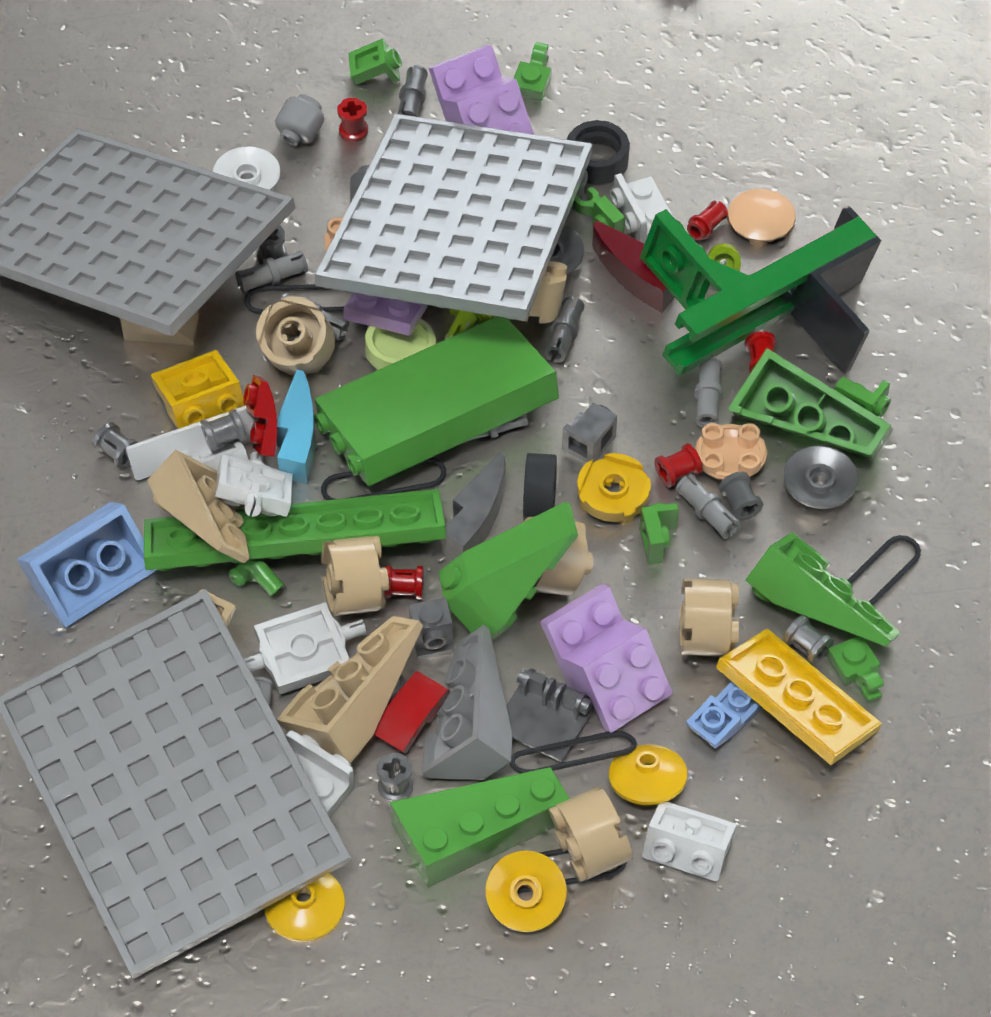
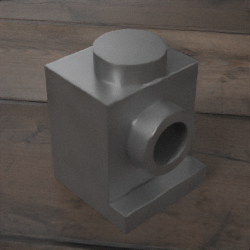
[562,403,617,463]
[408,598,455,660]

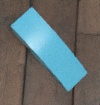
[277,369,316,485]

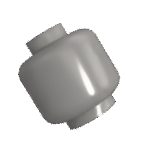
[275,94,324,146]

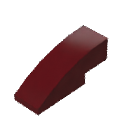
[592,220,675,313]

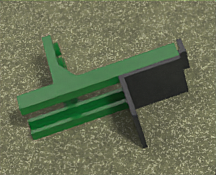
[640,206,881,376]

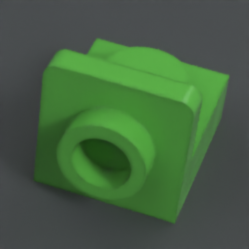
[348,38,402,84]
[834,376,891,418]
[639,503,679,565]

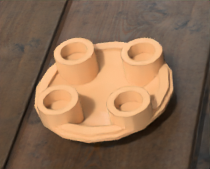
[727,189,796,247]
[695,423,767,480]

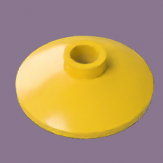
[609,744,687,805]
[485,850,567,932]
[264,873,345,942]

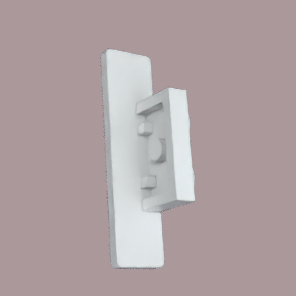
[126,406,258,480]

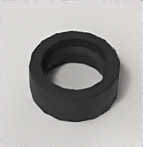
[567,120,630,184]
[523,453,557,521]

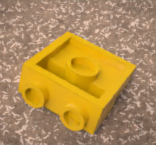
[150,350,245,429]

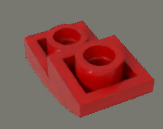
[243,375,277,457]
[373,671,450,754]

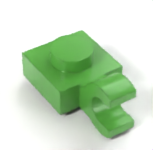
[513,42,552,101]
[573,187,625,233]
[827,636,884,703]

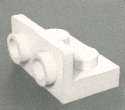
[610,173,673,243]
[286,730,355,818]
[642,802,737,881]

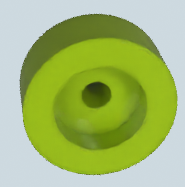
[708,243,741,271]

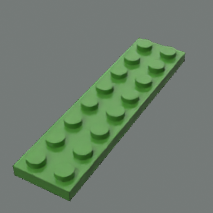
[144,489,446,571]

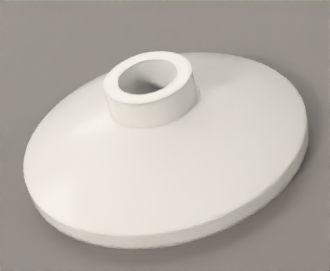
[213,146,281,191]

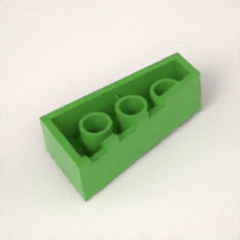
[727,348,893,460]
[390,767,570,888]

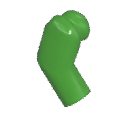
[229,560,285,597]

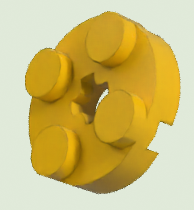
[577,453,651,524]

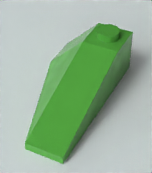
[438,502,578,640]
[745,532,900,647]

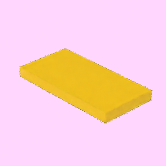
[716,628,882,765]

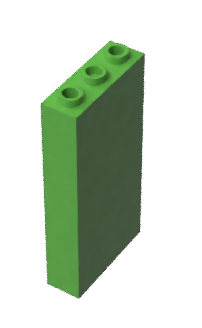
[314,316,559,486]

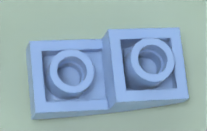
[686,681,763,748]

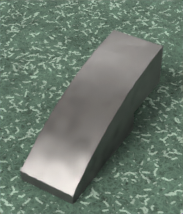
[440,453,506,560]

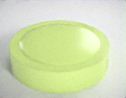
[365,318,436,370]

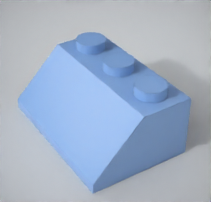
[17,502,156,627]

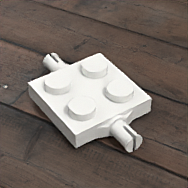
[215,451,292,517]
[244,602,367,695]

